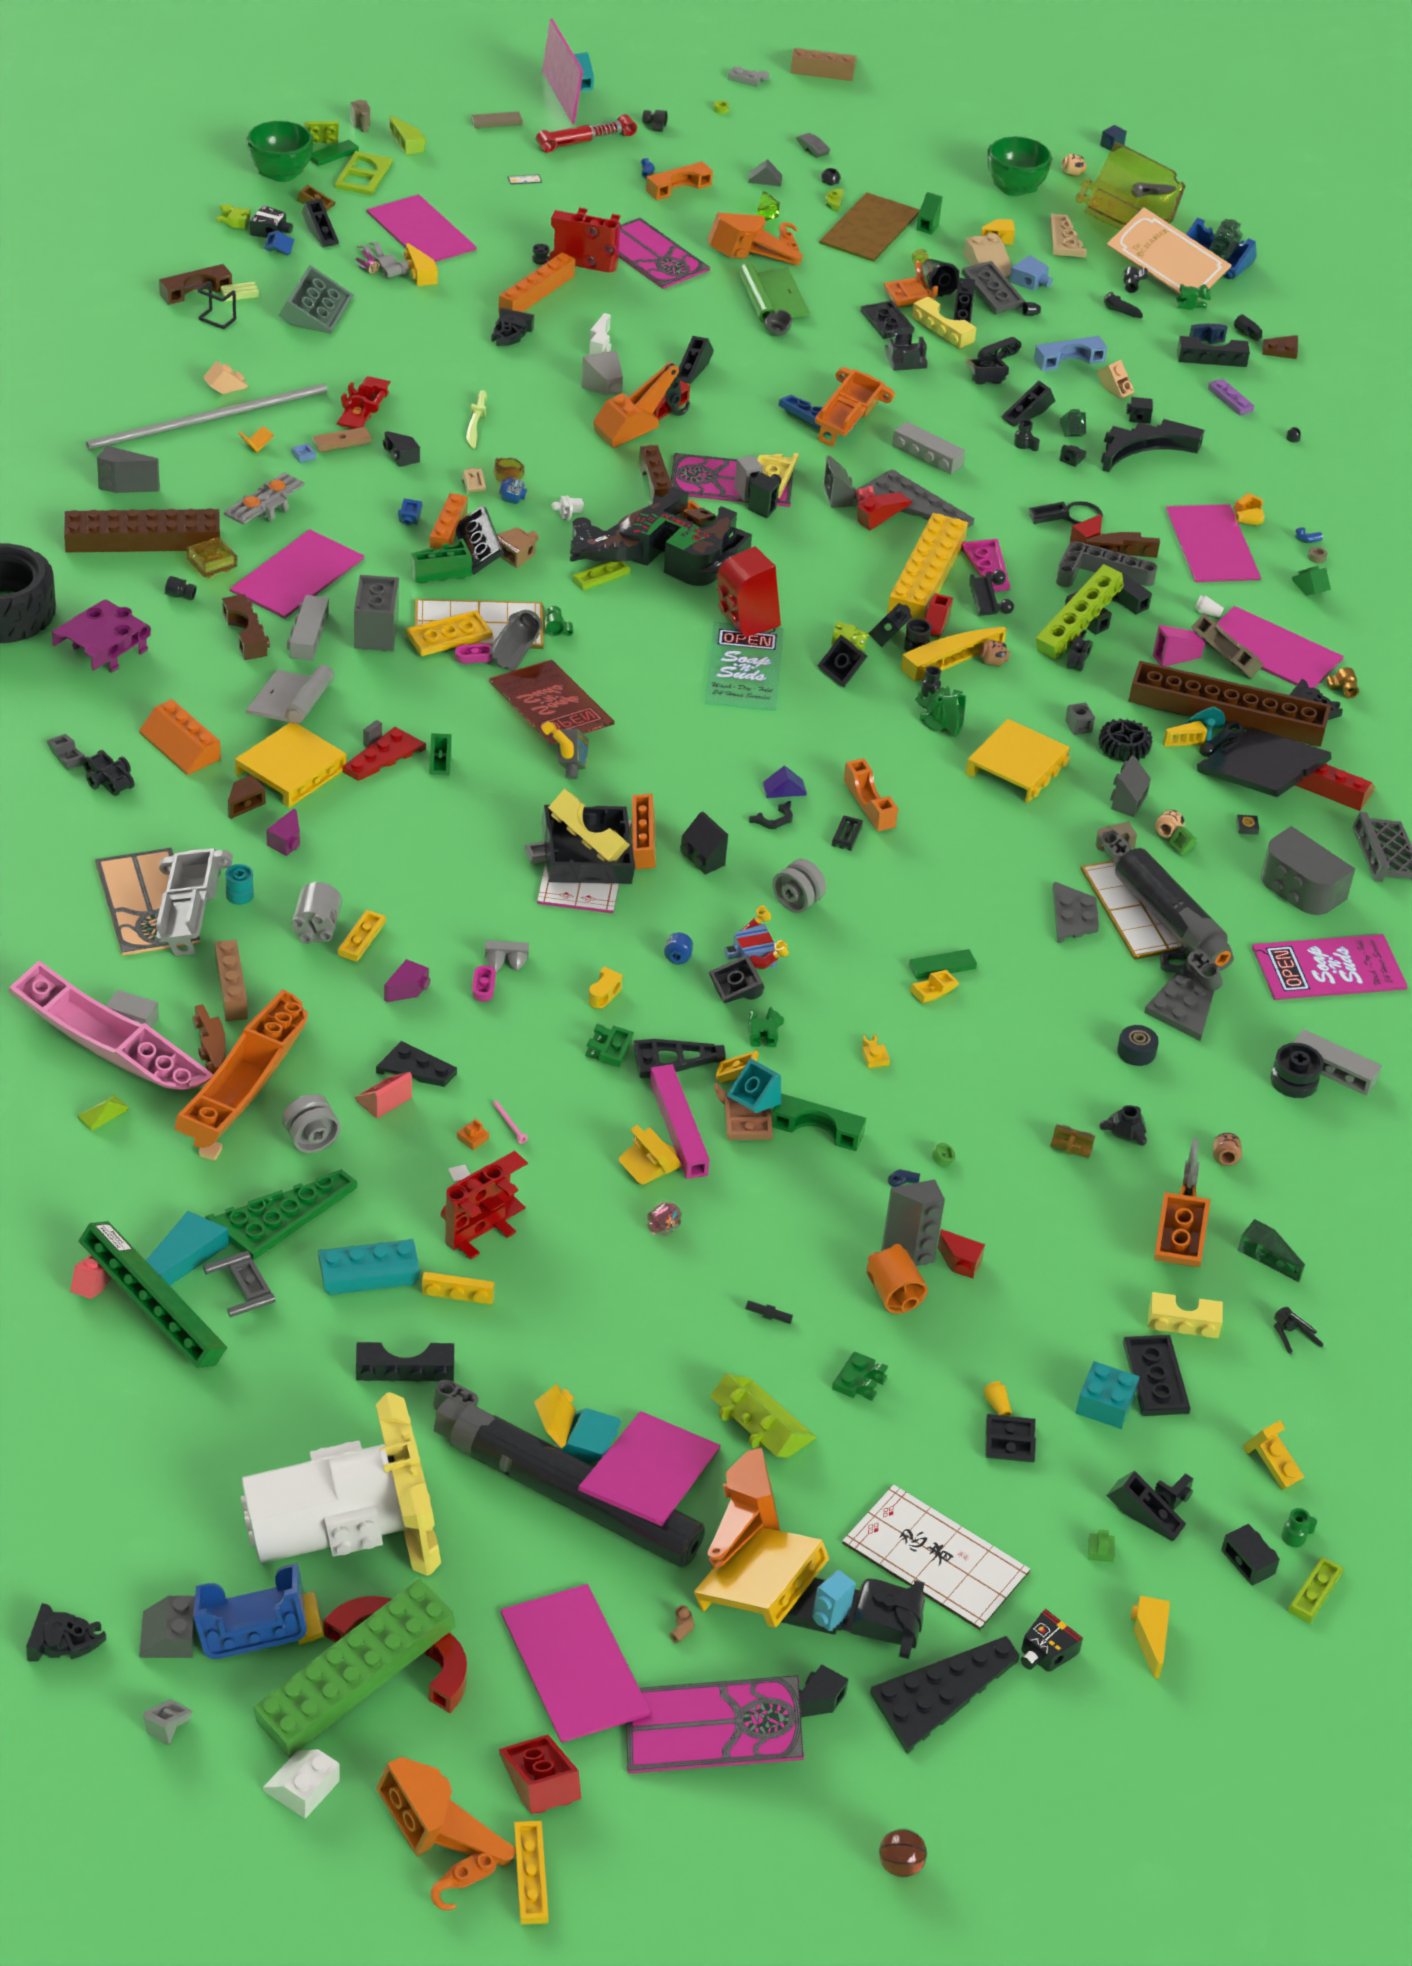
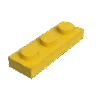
[338,910,386,962]
[422,1272,495,1304]

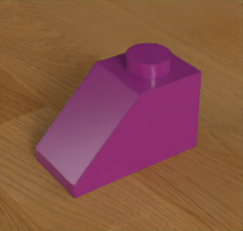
[266,808,300,856]
[384,959,431,1002]

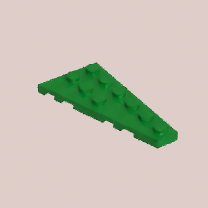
[205,1169,357,1261]

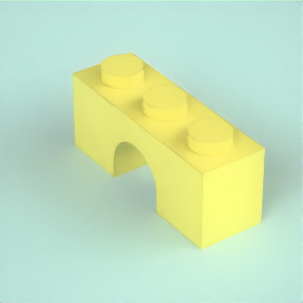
[1148,1292,1223,1338]

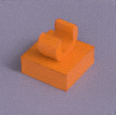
[457,1119,489,1150]

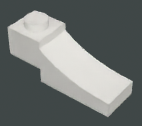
[589,313,611,355]

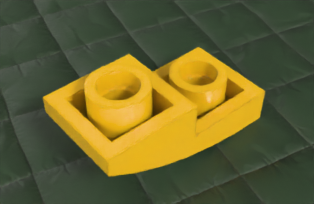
[298,1591,324,1645]

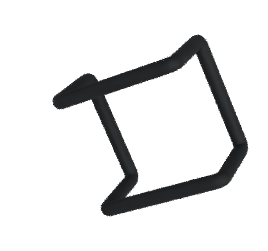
[198,281,236,329]

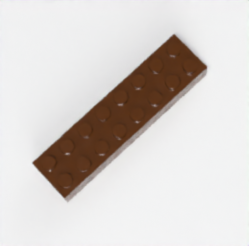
[64,508,221,553]

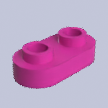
[455,644,493,664]
[472,965,496,1002]

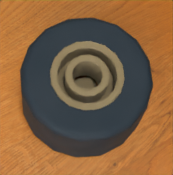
[1117,1025,1159,1066]

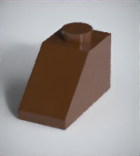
[228,775,266,819]

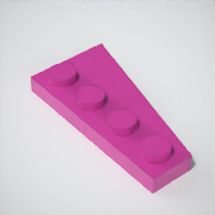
[961,538,1010,592]

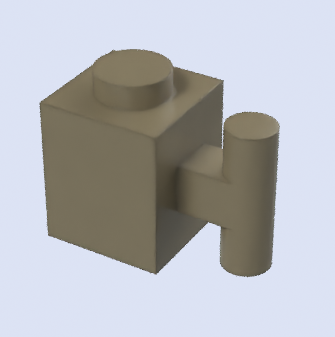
[350,100,370,132]

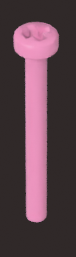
[493,1100,528,1144]

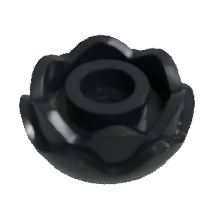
[820,168,841,185]

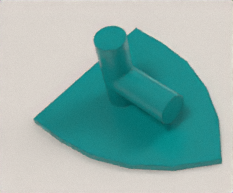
[1185,707,1226,743]

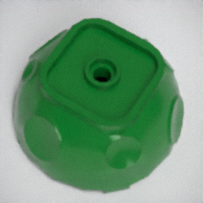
[246,121,314,182]
[987,136,1053,196]

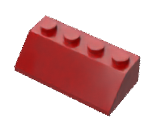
[1295,763,1375,811]

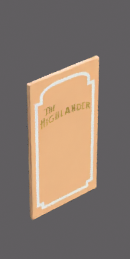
[1107,207,1231,300]

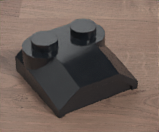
[965,358,1009,384]
[708,955,765,1003]

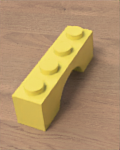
[912,297,977,349]
[548,789,630,863]

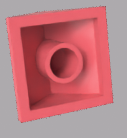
[355,1072,412,1118]

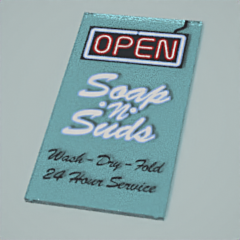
[705,622,783,711]

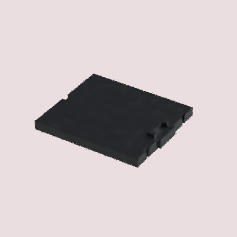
[1197,727,1332,797]

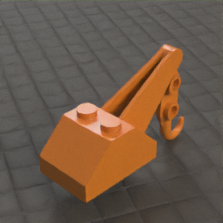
[707,212,803,265]
[376,1757,515,1911]

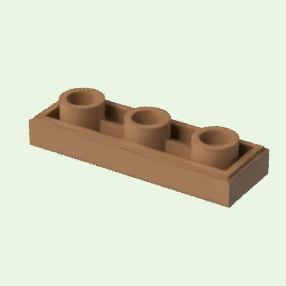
[313,427,371,452]

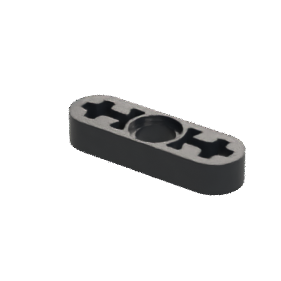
[977,337,1021,359]

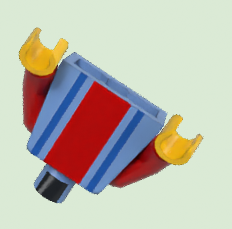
[724,905,789,970]

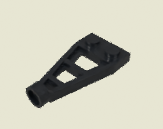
[633,1039,726,1078]

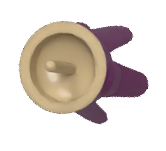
[355,250,380,274]

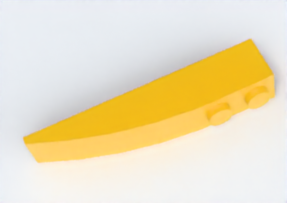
[900,627,1007,682]

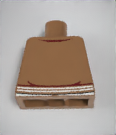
[497,527,539,568]

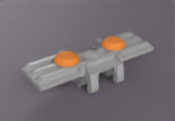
[224,472,305,525]

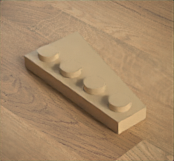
[1050,214,1087,257]

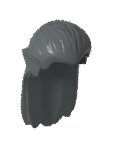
[490,610,542,671]

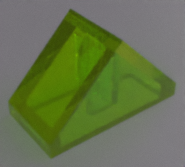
[757,191,780,221]

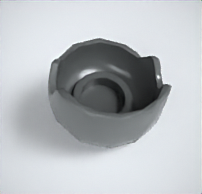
[765,309,792,336]

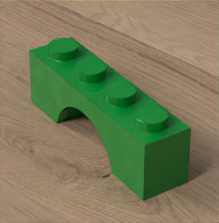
[771,1093,866,1152]

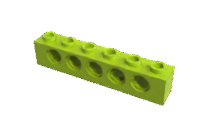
[1036,564,1124,660]

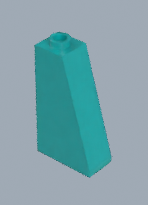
[146,1211,229,1286]

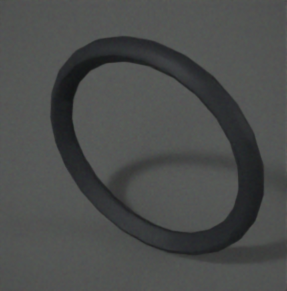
[1066,501,1103,524]

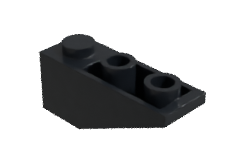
[953,278,975,323]

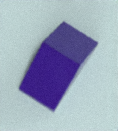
[763,765,807,798]

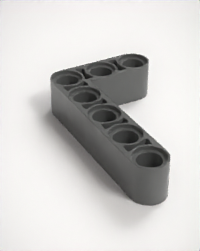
[1056,542,1157,587]

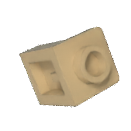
[461,468,486,494]

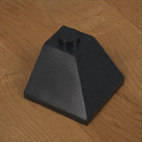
[818,635,868,687]

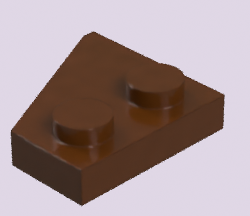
[1262,335,1298,359]

